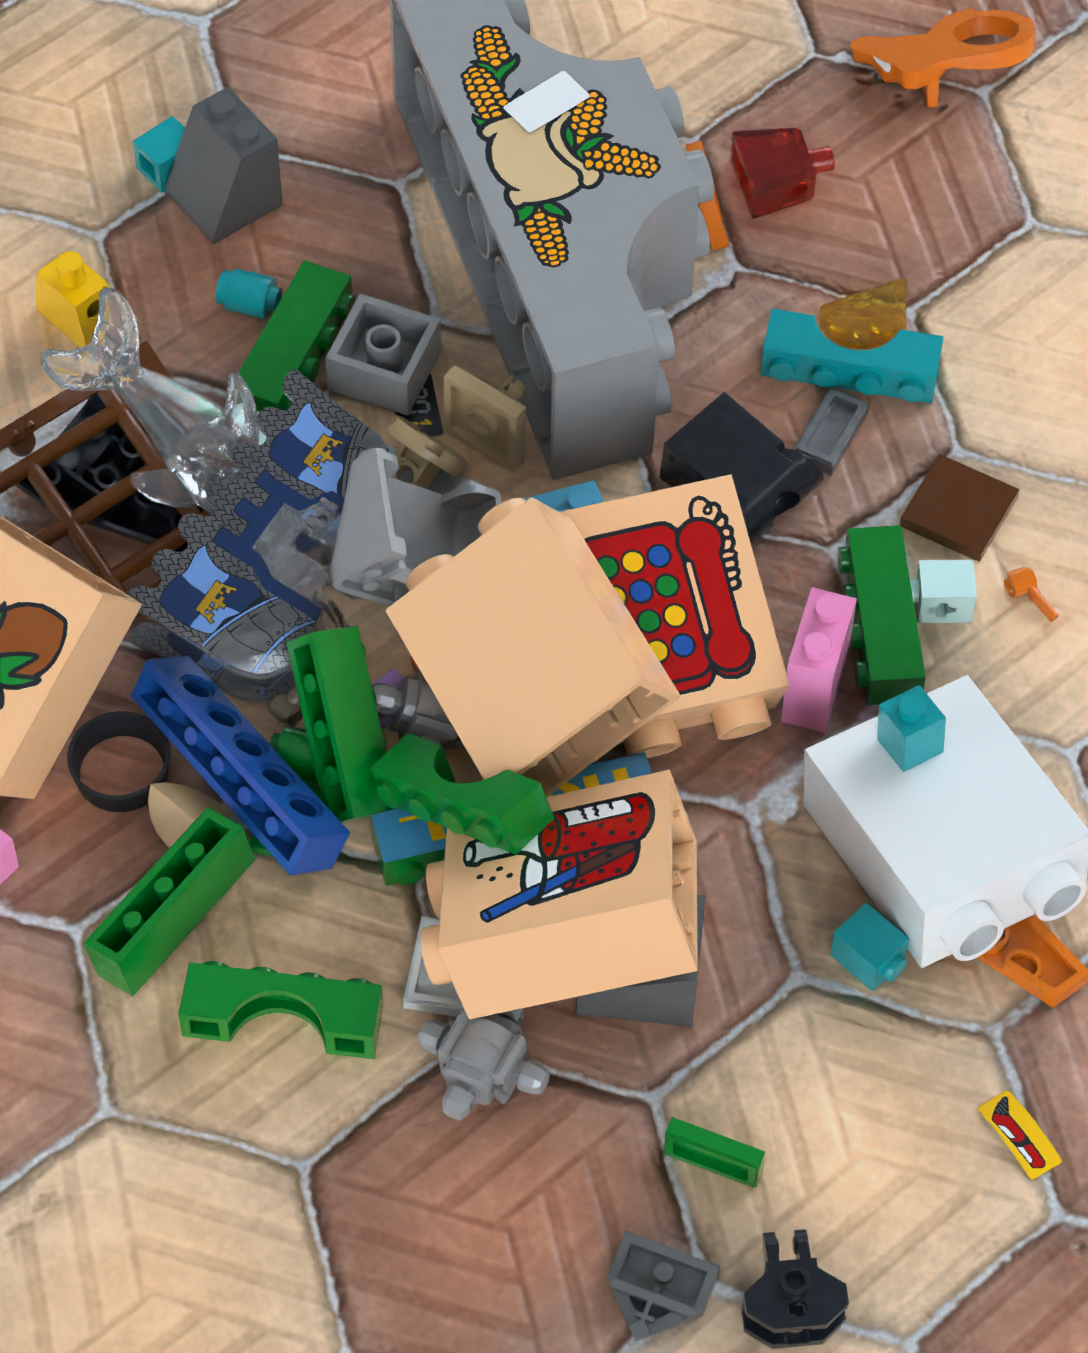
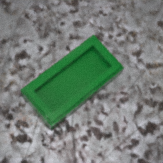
[664,1117,765,1188]

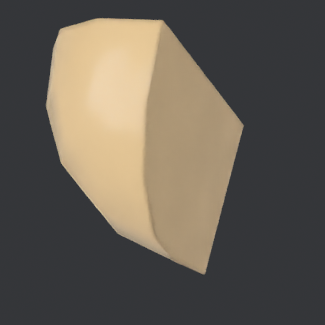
[148,782,234,848]

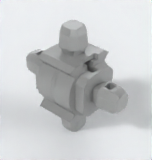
[372,669,462,754]
[417,1008,550,1120]

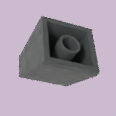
[165,87,283,244]
[576,895,706,1027]

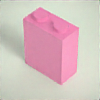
[781,587,857,733]

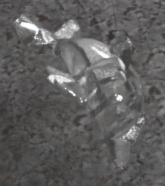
[41,287,271,543]

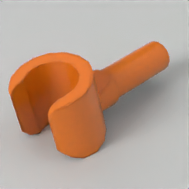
[1004,567,1059,622]

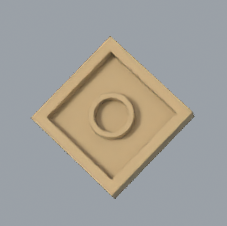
[443,365,527,473]

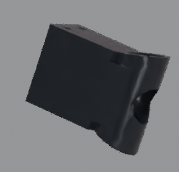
[659,392,824,545]

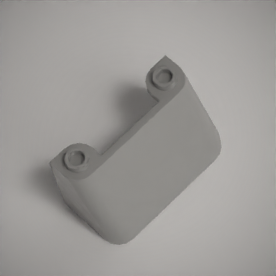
[330,448,502,606]

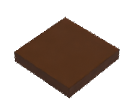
[900,454,1020,562]

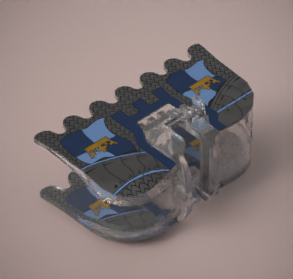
[125,369,397,702]

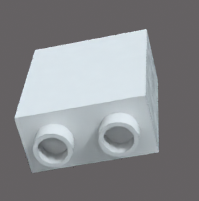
[804,675,1088,968]

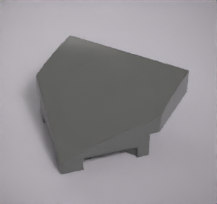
[607,1231,721,1341]

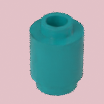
[215,268,283,319]

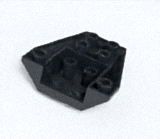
[15,357,217,552]

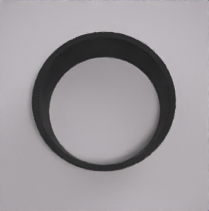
[67,711,171,812]

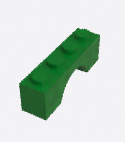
[370,733,555,855]
[178,961,383,1059]

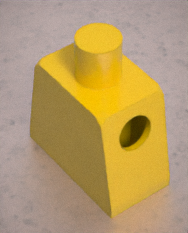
[36,251,122,356]

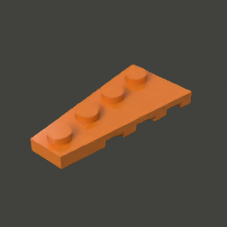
[977,914,1088,1008]

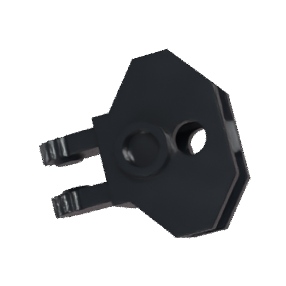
[741,1229,849,1349]

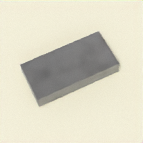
[794,388,870,476]

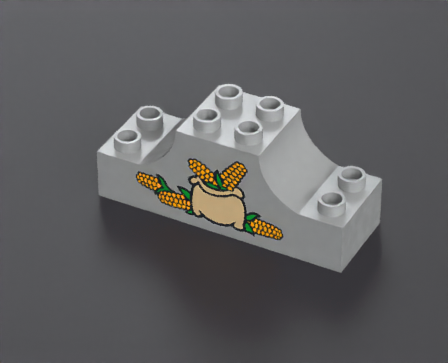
[390,0,714,480]

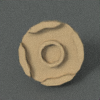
[386,414,469,489]

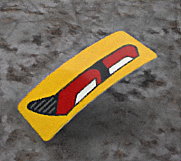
[977,1091,1062,1180]

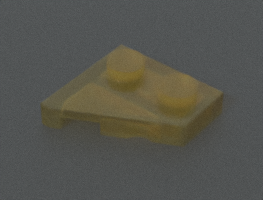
[819,279,906,350]

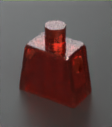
[730,127,835,219]

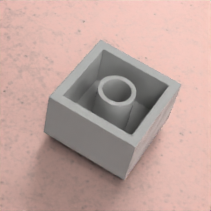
[325,293,441,416]

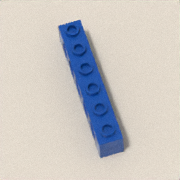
[130,656,350,875]

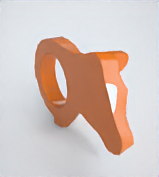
[850,8,1036,108]

